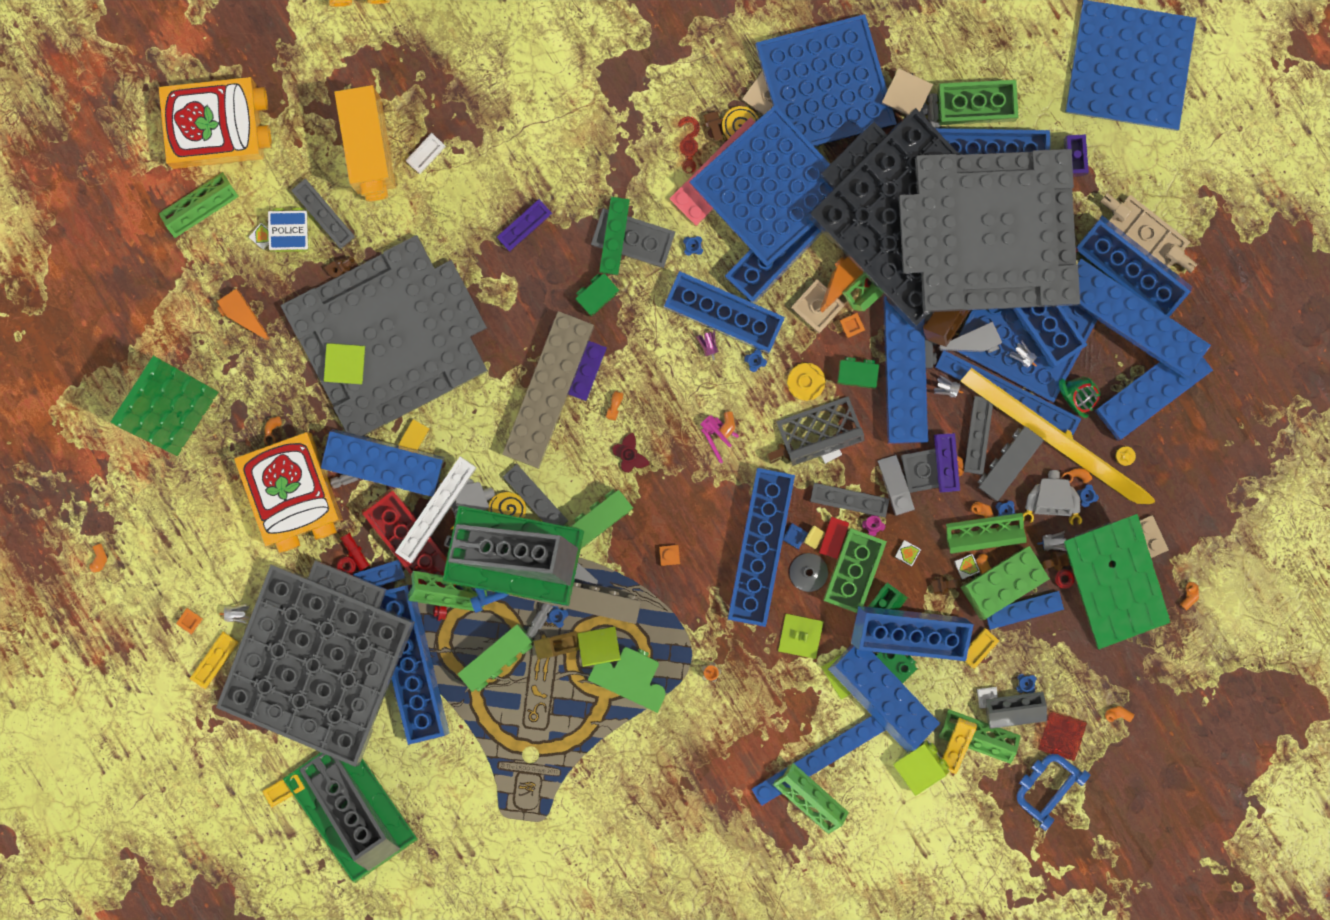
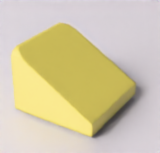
[804,526,825,549]

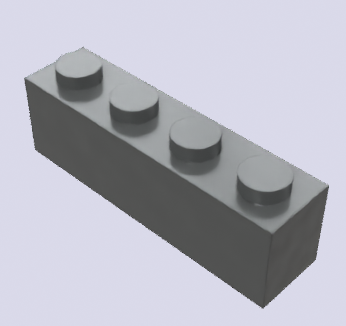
[977,426,1044,502]

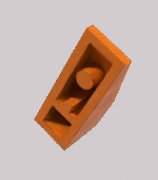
[820,257,863,313]
[217,289,270,340]

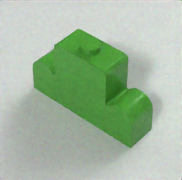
[588,647,666,713]

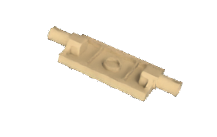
[1100,192,1198,273]

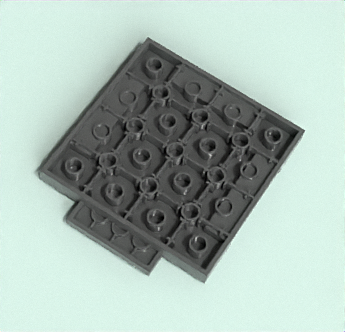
[899,149,1080,312]
[281,235,488,436]
[216,560,415,767]

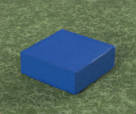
[783,523,808,549]

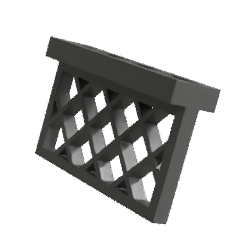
[776,396,865,466]

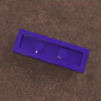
[497,199,552,252]
[568,341,607,401]
[934,433,960,493]

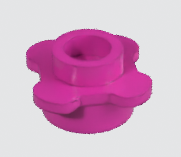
[862,515,885,536]

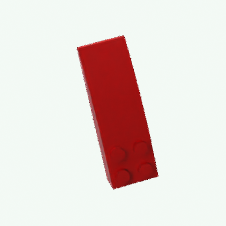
[362,487,456,588]

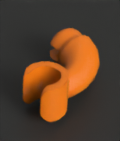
[606,390,624,421]
[264,417,282,445]
[1061,468,1092,483]

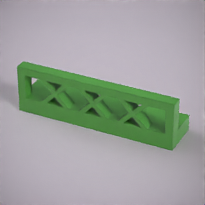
[159,172,239,238]
[842,273,883,311]
[946,513,1027,554]
[408,571,487,612]
[938,709,1021,764]
[773,763,849,834]

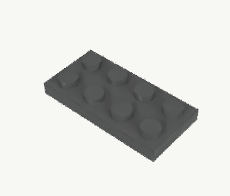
[591,208,676,269]

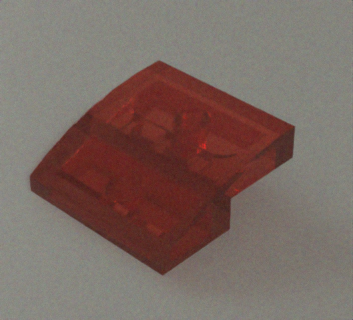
[1038,710,1087,761]

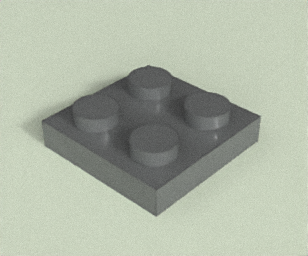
[901,449,939,493]

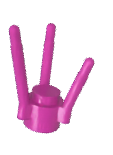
[700,415,739,464]

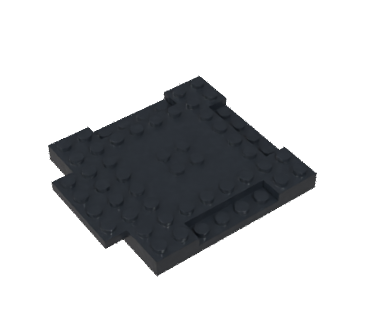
[806,108,960,327]

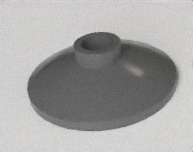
[790,553,828,592]

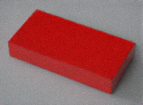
[819,517,849,559]

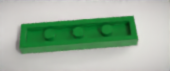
[599,197,630,276]

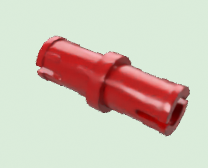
[340,532,370,571]

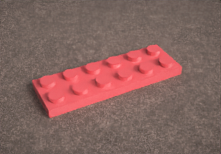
[670,117,755,226]

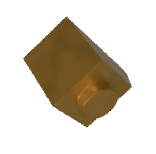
[534,631,580,660]

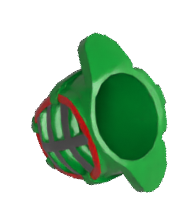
[1059,376,1101,418]

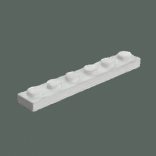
[395,457,477,563]

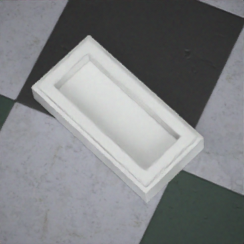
[406,133,446,174]

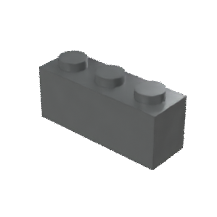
[986,692,1047,729]

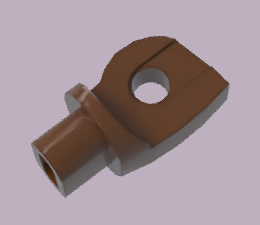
[703,111,723,141]
[325,257,356,277]
[766,443,794,464]
[1040,551,1069,571]
[932,575,963,595]

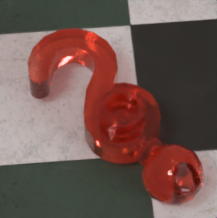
[678,116,700,174]

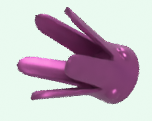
[696,330,719,360]

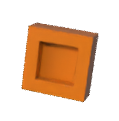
[840,313,865,339]
[659,545,680,566]
[176,608,203,635]

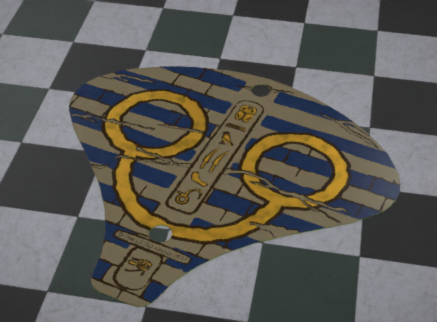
[418,557,692,822]

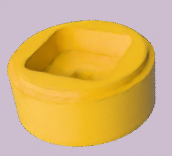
[1115,447,1136,466]

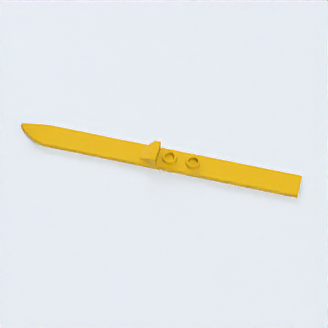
[961,368,1155,504]

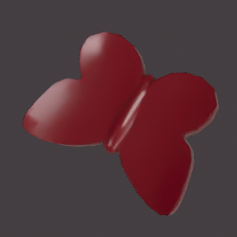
[612,433,650,473]

